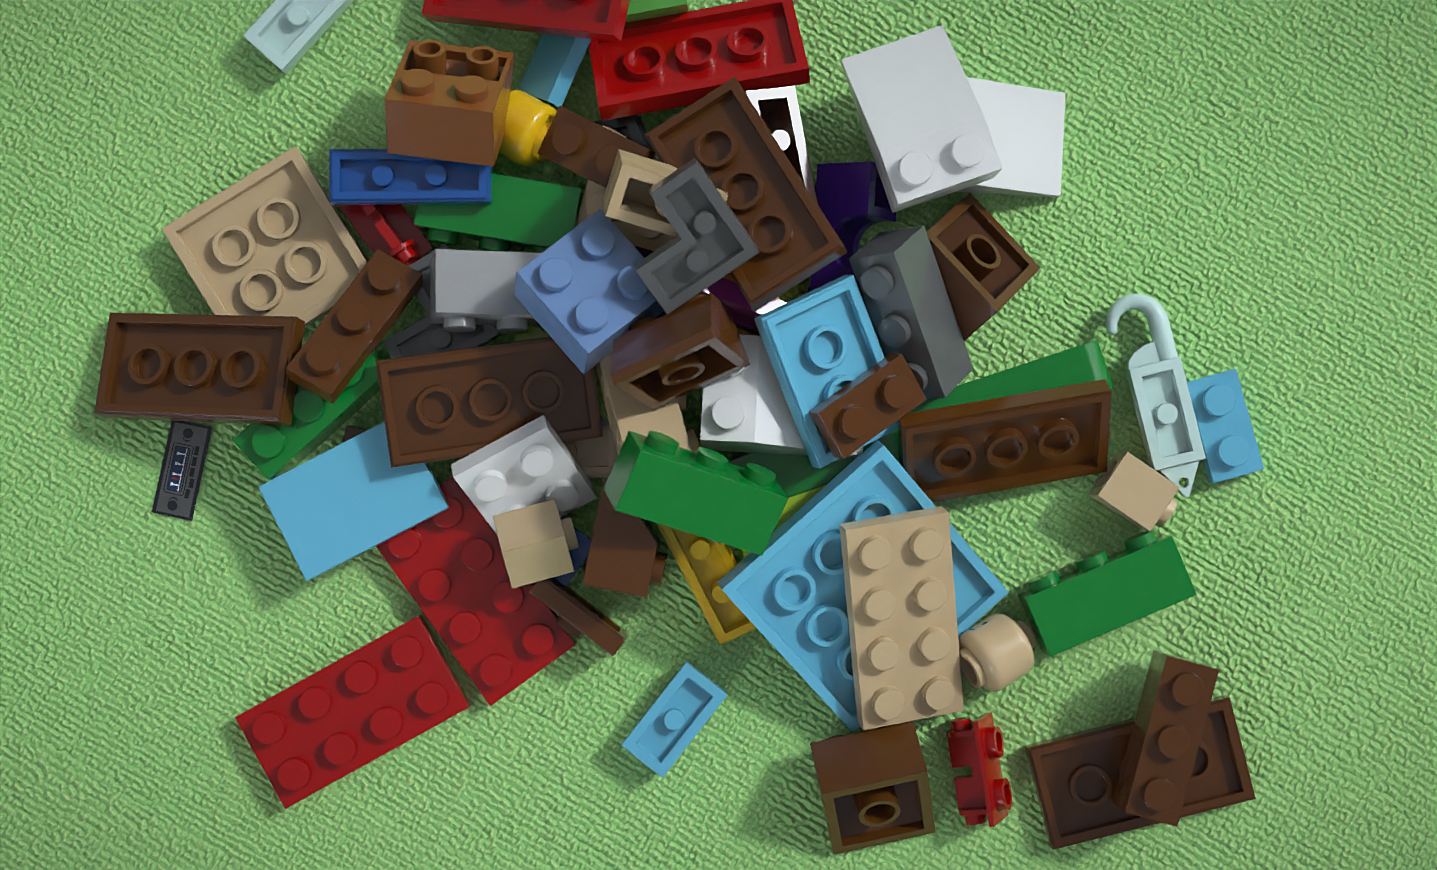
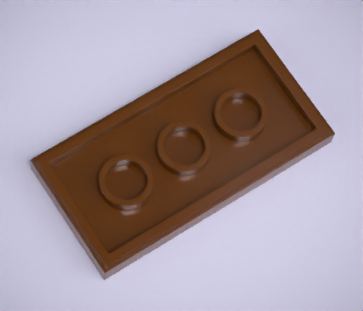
[645,77,847,311]
[94,312,305,425]
[376,336,603,468]
[898,379,1112,503]
[1024,695,1256,850]

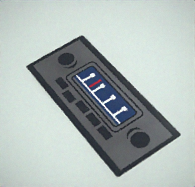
[152,421,212,521]

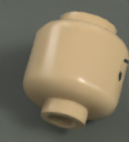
[959,613,1036,692]

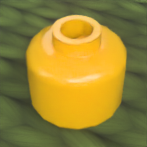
[498,89,557,167]

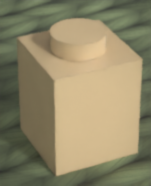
[1088,451,1180,531]
[493,499,579,589]

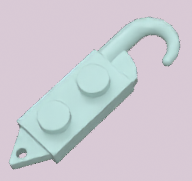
[1106,293,1206,497]

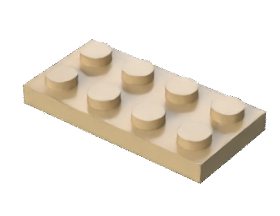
[839,506,964,730]

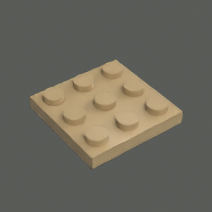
[161,146,368,328]

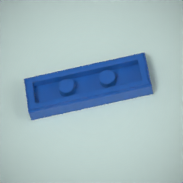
[329,149,492,205]

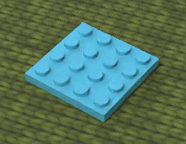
[717,440,1009,732]

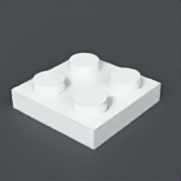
[451,415,597,534]

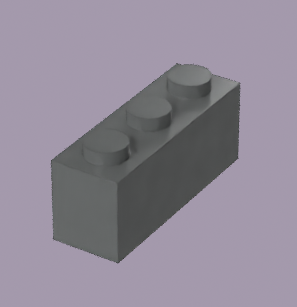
[849,225,974,400]

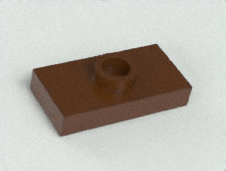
[529,578,629,656]

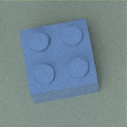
[514,209,664,374]

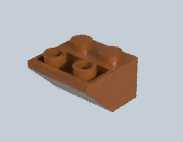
[384,39,514,167]

